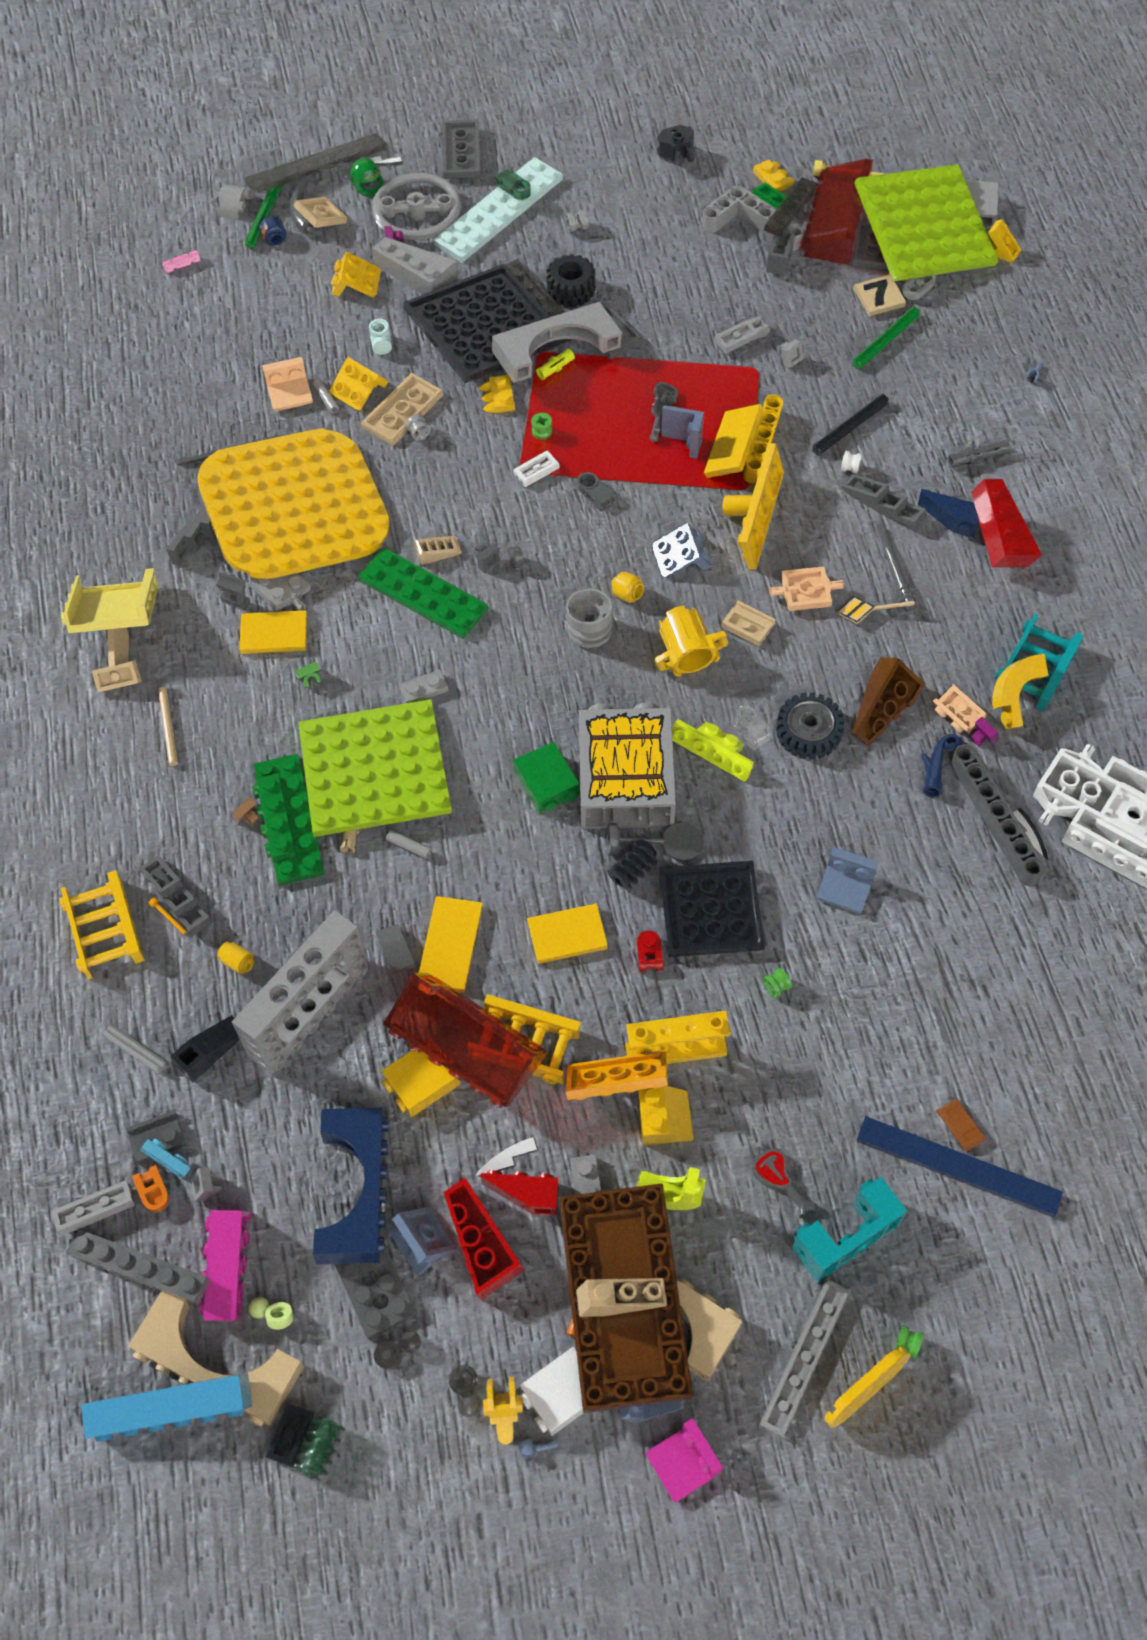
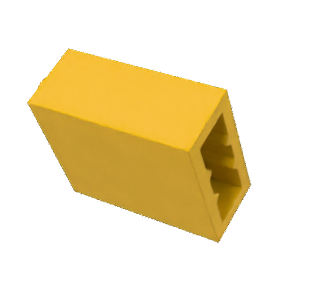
[381,1038,461,1118]

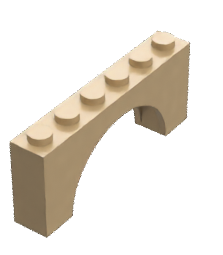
[677,1279,743,1382]
[128,1291,304,1427]

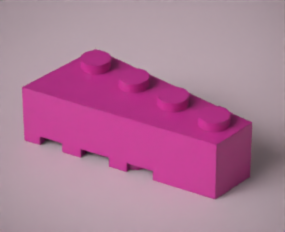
[200,1210,252,1321]

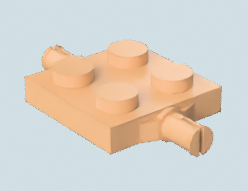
[769,567,844,611]

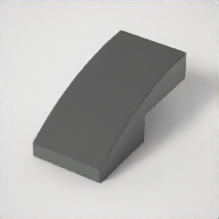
[375,923,416,976]

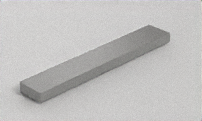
[759,1279,851,1439]

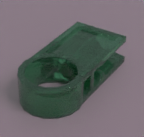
[495,168,531,200]

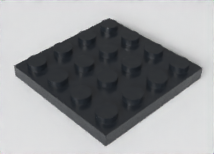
[659,860,765,957]

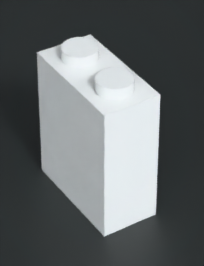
[520,1347,583,1437]

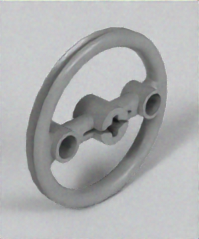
[372,173,461,240]

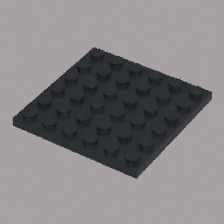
[403,264,567,383]

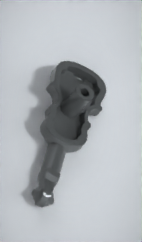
[649,382,678,443]

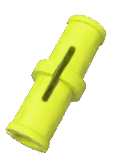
[536,348,575,380]

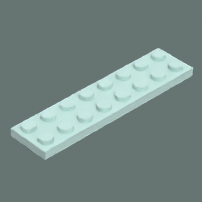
[433,157,563,263]

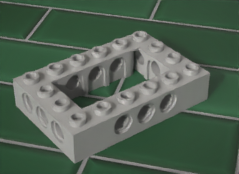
[232,910,368,1076]

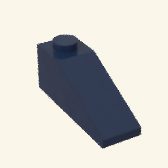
[918,489,979,538]

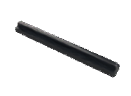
[812,394,889,456]

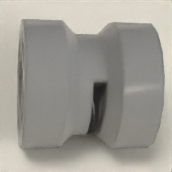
[565,209,589,233]

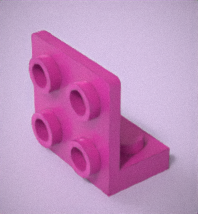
[646,1418,723,1503]

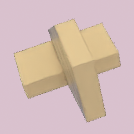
[92,628,142,692]

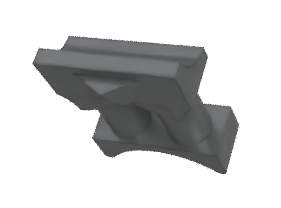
[216,572,250,610]

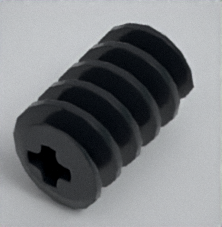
[607,839,657,890]

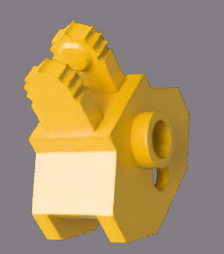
[483,1376,523,1445]

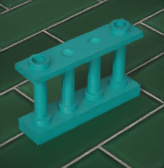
[994,613,1084,712]

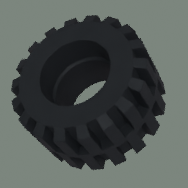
[546,254,595,307]

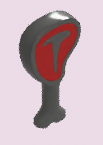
[752,1148,817,1218]

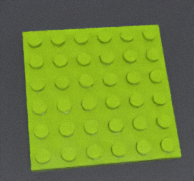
[854,164,999,282]
[298,699,452,837]

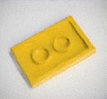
[240,610,307,654]
[527,903,608,964]

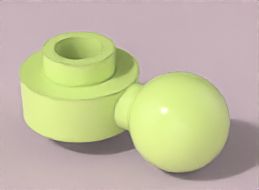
[248,1297,293,1330]

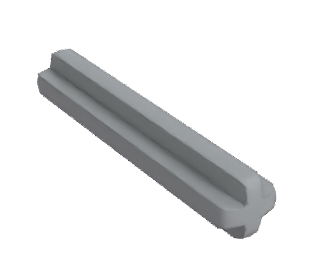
[104,1025,167,1073]

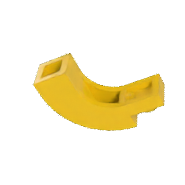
[992,654,1049,730]

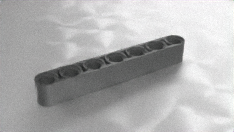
[951,744,1045,887]

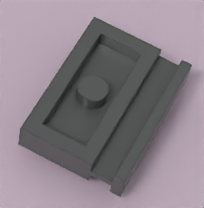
[126,1110,187,1165]

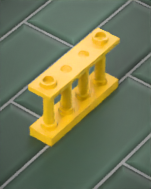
[59,870,145,980]
[467,994,581,1085]
[625,1010,731,1064]

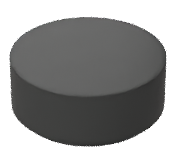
[508,546,524,569]

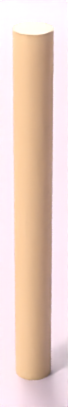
[158,687,178,766]

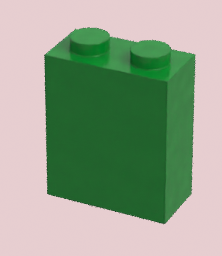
[513,742,580,814]

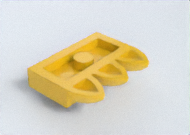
[753,159,795,192]
[479,375,515,413]

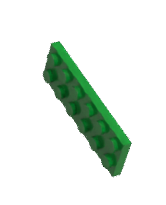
[358,547,488,639]

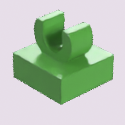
[294,662,321,688]

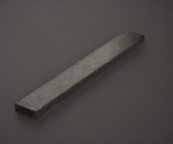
[245,133,386,194]

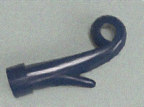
[921,734,963,797]

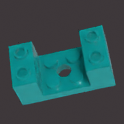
[792,1177,907,1284]

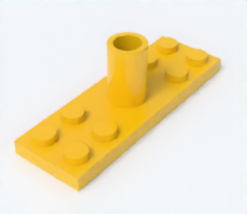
[723,443,784,570]

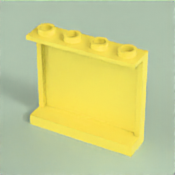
[61,568,158,633]

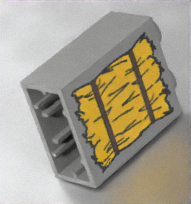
[579,703,676,829]

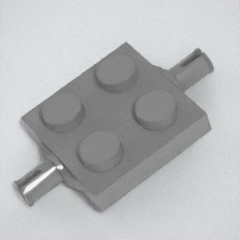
[249,573,311,612]

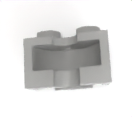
[217,184,253,220]

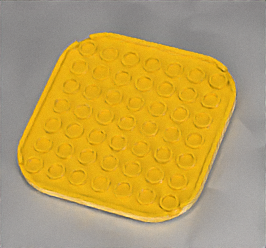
[198,428,389,579]

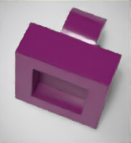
[384,226,404,243]
[971,717,999,746]

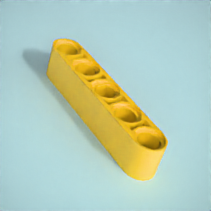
[743,394,783,484]

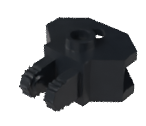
[657,125,694,165]

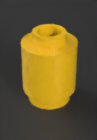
[217,942,254,974]

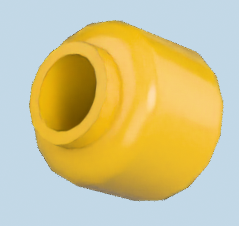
[611,571,644,603]

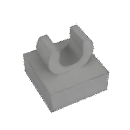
[779,339,804,368]
[191,1167,222,1202]

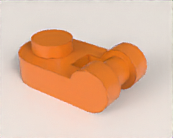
[132,1165,170,1213]

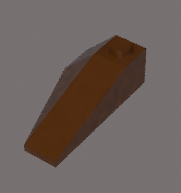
[852,657,925,746]

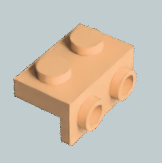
[933,685,988,735]

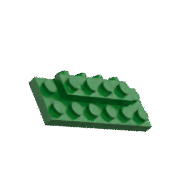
[253,754,325,886]

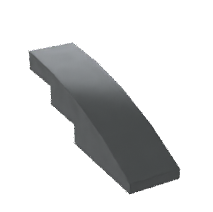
[842,473,927,528]
[166,507,216,566]
[139,855,212,937]

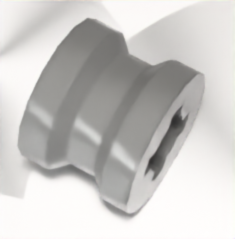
[406,414,431,441]

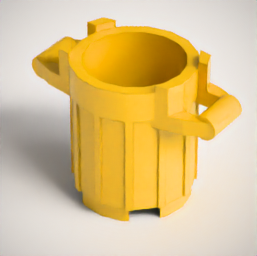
[655,606,728,677]

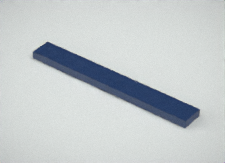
[856,1116,1063,1217]

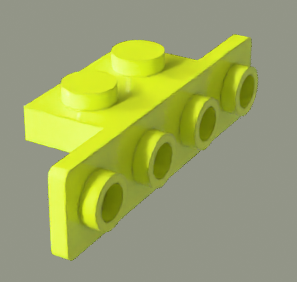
[672,719,754,782]

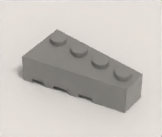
[372,237,458,294]

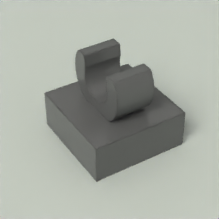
[475,543,500,573]

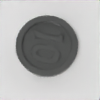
[248,198,264,215]

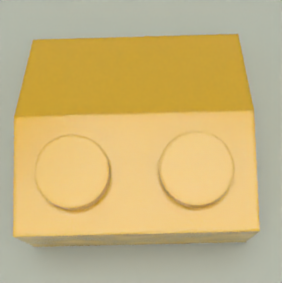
[637,1086,694,1145]

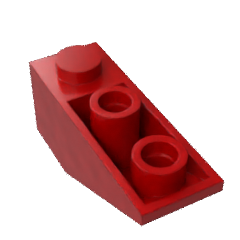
[481,1170,559,1216]

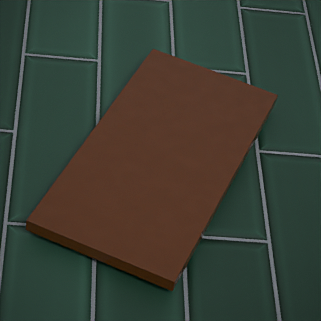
[559,1183,693,1413]

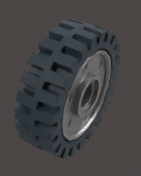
[776,692,845,760]

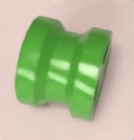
[531,413,552,440]
[762,967,793,998]
[894,1325,924,1359]

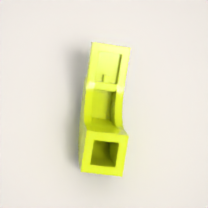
[636,1167,706,1210]

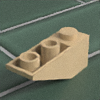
[576,1278,667,1317]

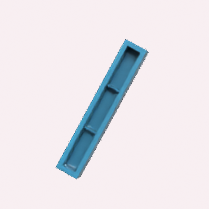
[81,1373,252,1442]

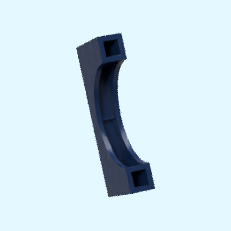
[313,1107,389,1265]

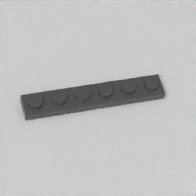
[66,1229,211,1305]

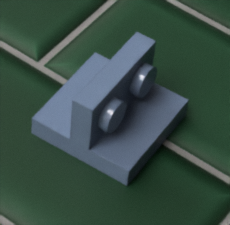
[389,1206,458,1275]

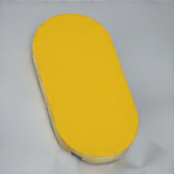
[824,1346,911,1429]

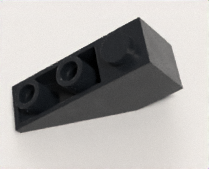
[170,1015,240,1083]

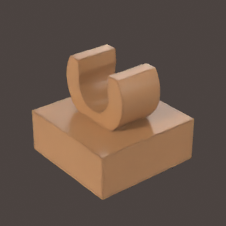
[231,797,259,827]

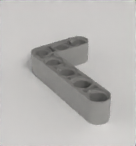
[702,186,804,251]

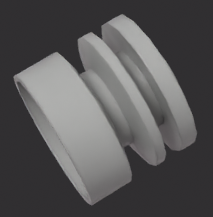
[566,589,613,648]

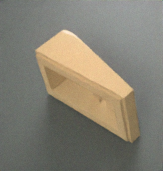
[414,536,462,565]

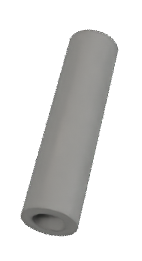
[313,379,339,414]
[386,830,432,859]

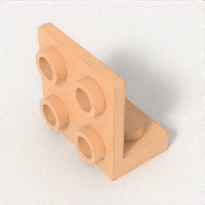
[262,357,313,412]

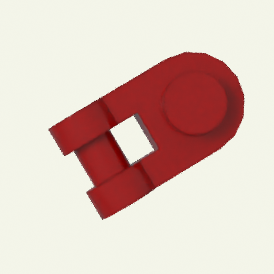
[637,930,664,972]

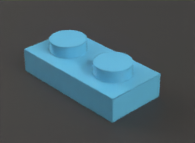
[140,1139,190,1179]

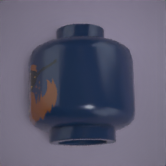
[259,216,287,246]

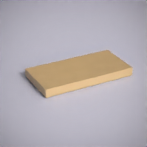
[361,373,443,446]

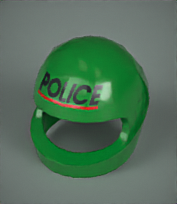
[350,158,383,197]

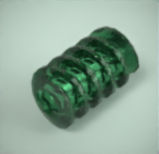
[293,1416,346,1481]

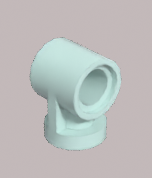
[369,319,392,355]

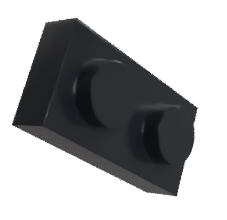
[266,1403,314,1468]

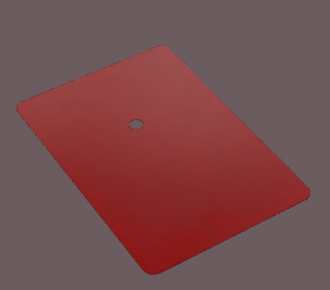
[520,352,759,490]

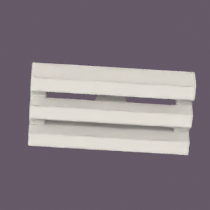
[513,450,559,487]

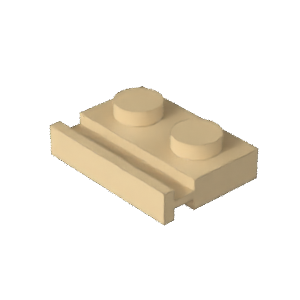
[721,600,776,646]

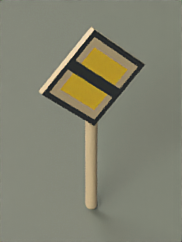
[836,596,915,624]

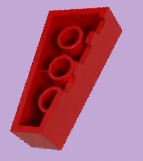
[971,479,1042,568]
[443,1178,525,1301]

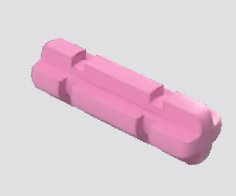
[163,250,201,273]

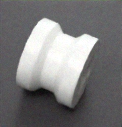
[841,450,862,474]

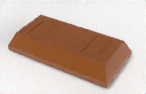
[936,1098,987,1152]

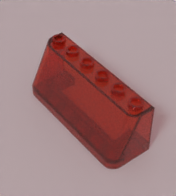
[801,158,874,265]
[383,973,548,1108]

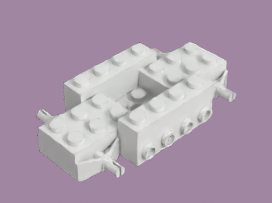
[1033,744,1147,888]

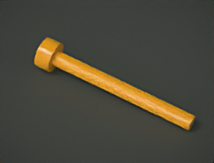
[148,897,187,935]

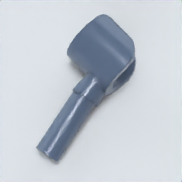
[1026,362,1044,383]
[518,1438,558,1459]

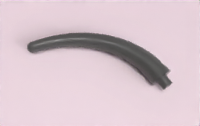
[290,164,318,234]

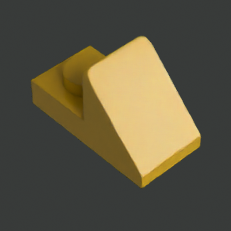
[988,219,1021,263]

